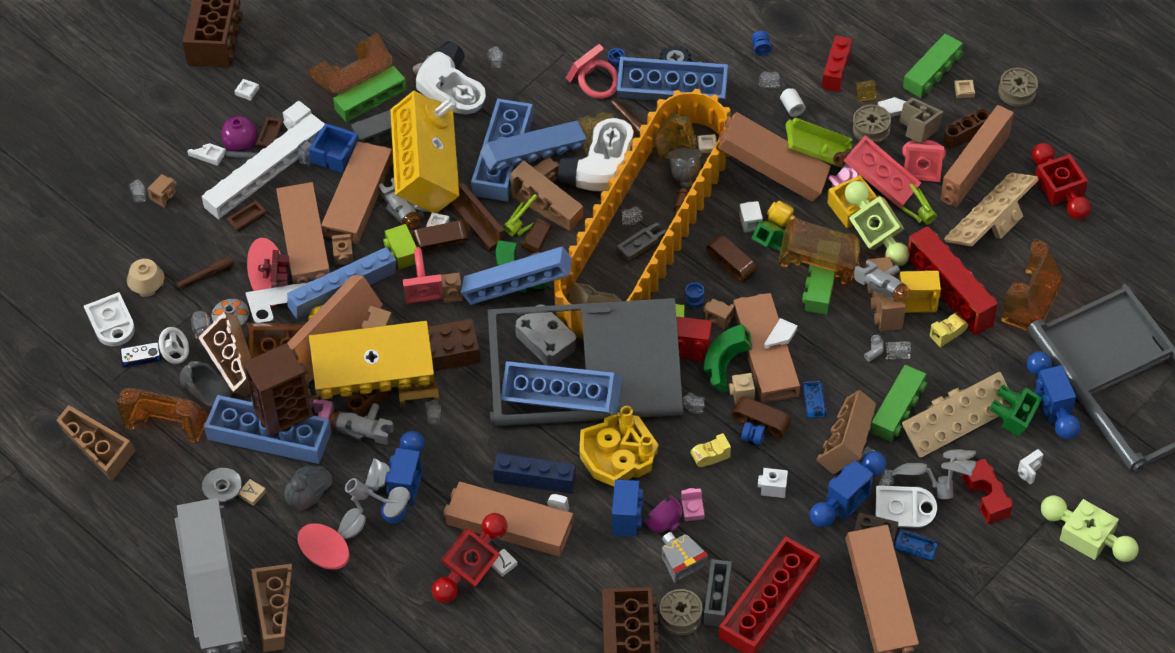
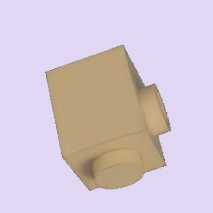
[729,373,755,405]

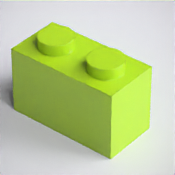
[383,224,416,270]

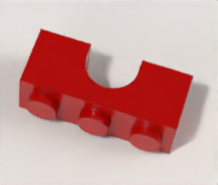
[822,35,853,92]
[961,459,1013,524]

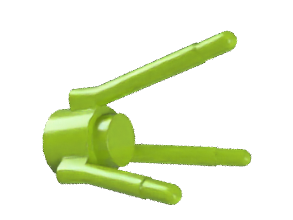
[900,184,937,225]
[503,194,537,237]

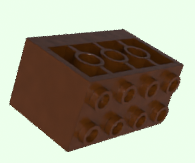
[183,0,243,68]
[243,343,314,436]
[602,587,659,653]

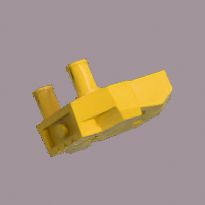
[580,406,659,486]

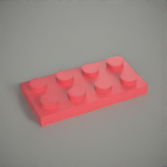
[843,135,921,208]

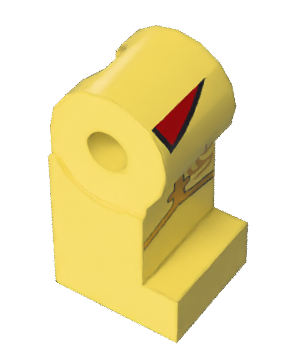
[930,313,968,347]
[690,433,731,467]

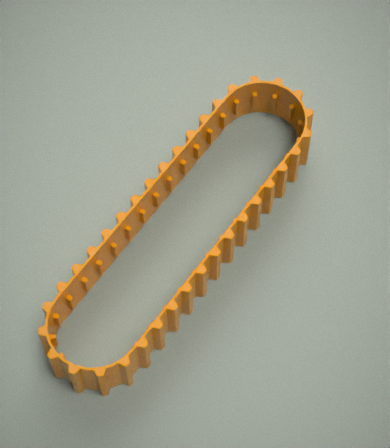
[554,89,731,340]

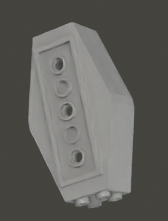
[175,497,249,653]

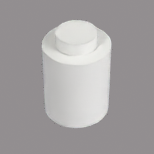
[780,89,806,117]

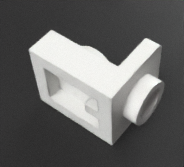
[1018,449,1043,484]

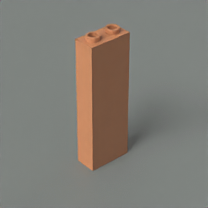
[940,105,1014,208]
[718,112,831,202]
[321,141,393,244]
[276,182,330,284]
[287,275,383,382]
[733,293,800,404]
[444,481,574,557]
[845,525,919,653]

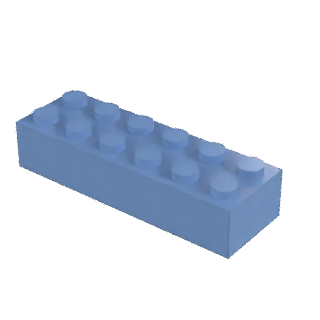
[617,57,728,106]
[471,99,533,202]
[501,361,623,415]
[204,395,332,464]

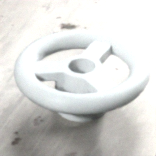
[159,327,189,364]

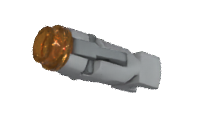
[379,178,420,229]
[854,260,910,302]
[330,403,394,445]

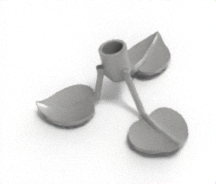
[892,449,976,499]
[338,459,410,539]

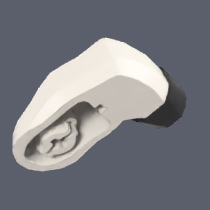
[416,41,486,114]
[558,118,634,192]

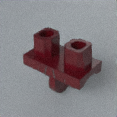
[258,250,289,288]

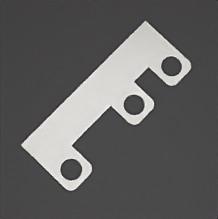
[246,281,312,323]

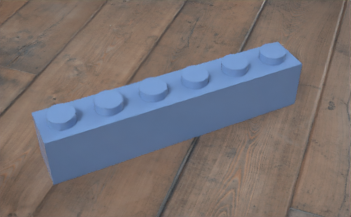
[480,121,587,170]
[461,246,572,305]
[287,247,396,319]

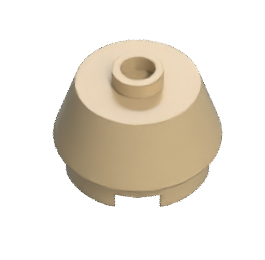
[127,259,164,297]

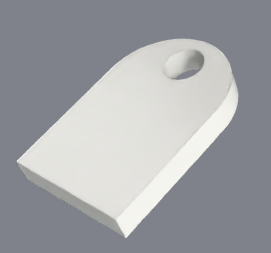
[84,292,135,347]
[875,486,937,528]

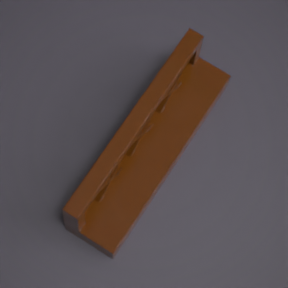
[449,182,505,252]

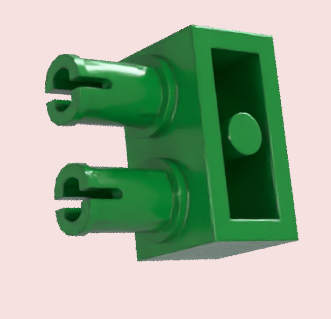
[988,385,1042,437]

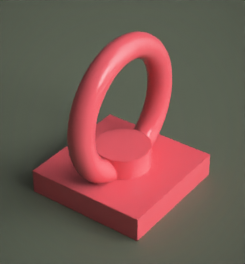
[566,44,618,99]
[902,140,946,182]
[403,247,443,304]

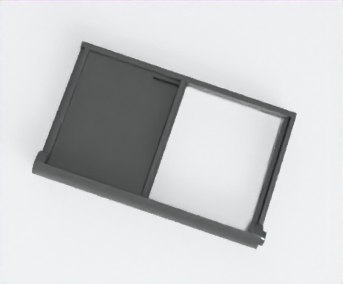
[1027,284,1175,472]
[488,298,683,427]

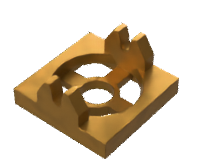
[398,377,439,407]

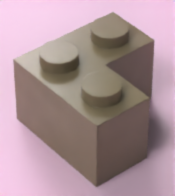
[899,97,943,143]
[568,282,622,304]

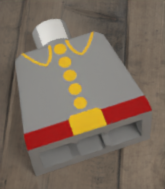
[662,532,708,583]

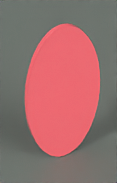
[247,238,287,307]
[298,524,350,569]

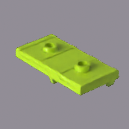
[786,118,852,168]

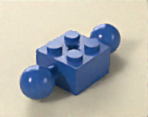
[1027,351,1081,440]
[381,431,425,523]
[809,451,887,528]

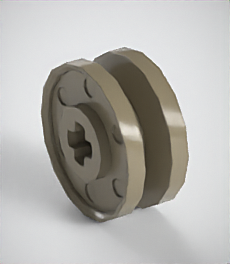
[998,68,1038,107]
[852,105,891,144]
[659,589,703,636]

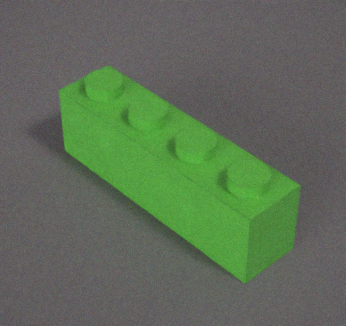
[903,34,963,98]
[333,66,407,123]
[802,240,841,315]
[870,365,927,442]

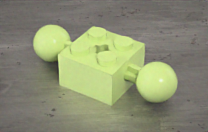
[845,181,910,267]
[1041,495,1139,562]

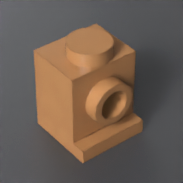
[533,157,559,182]
[147,174,177,208]
[332,234,354,265]
[441,273,463,304]
[704,299,735,330]

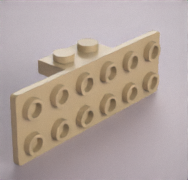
[944,173,1039,246]
[902,372,1011,458]

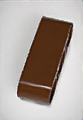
[943,109,991,148]
[412,220,469,251]
[706,235,757,282]
[347,387,394,417]
[732,397,792,438]

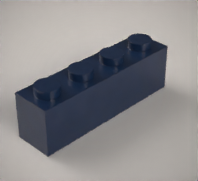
[493,453,576,494]

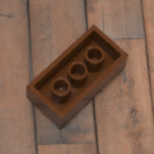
[428,319,481,371]

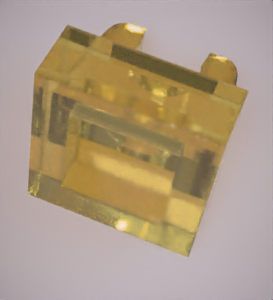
[856,80,876,102]

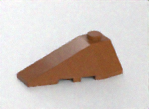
[246,323,304,359]

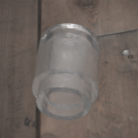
[191,311,211,339]

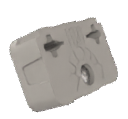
[515,304,577,366]

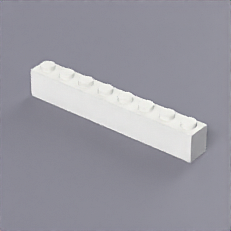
[202,113,324,219]

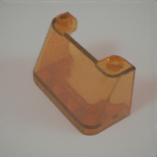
[307,33,392,94]
[778,218,860,286]
[1001,238,1063,331]
[116,388,208,443]

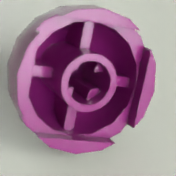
[221,116,258,151]
[642,494,682,533]

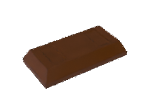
[256,117,284,148]
[226,200,267,231]
[521,218,553,254]

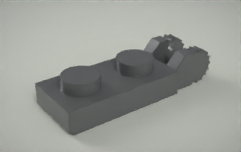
[617,222,667,262]

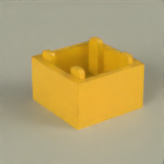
[827,175,878,228]
[899,271,941,313]

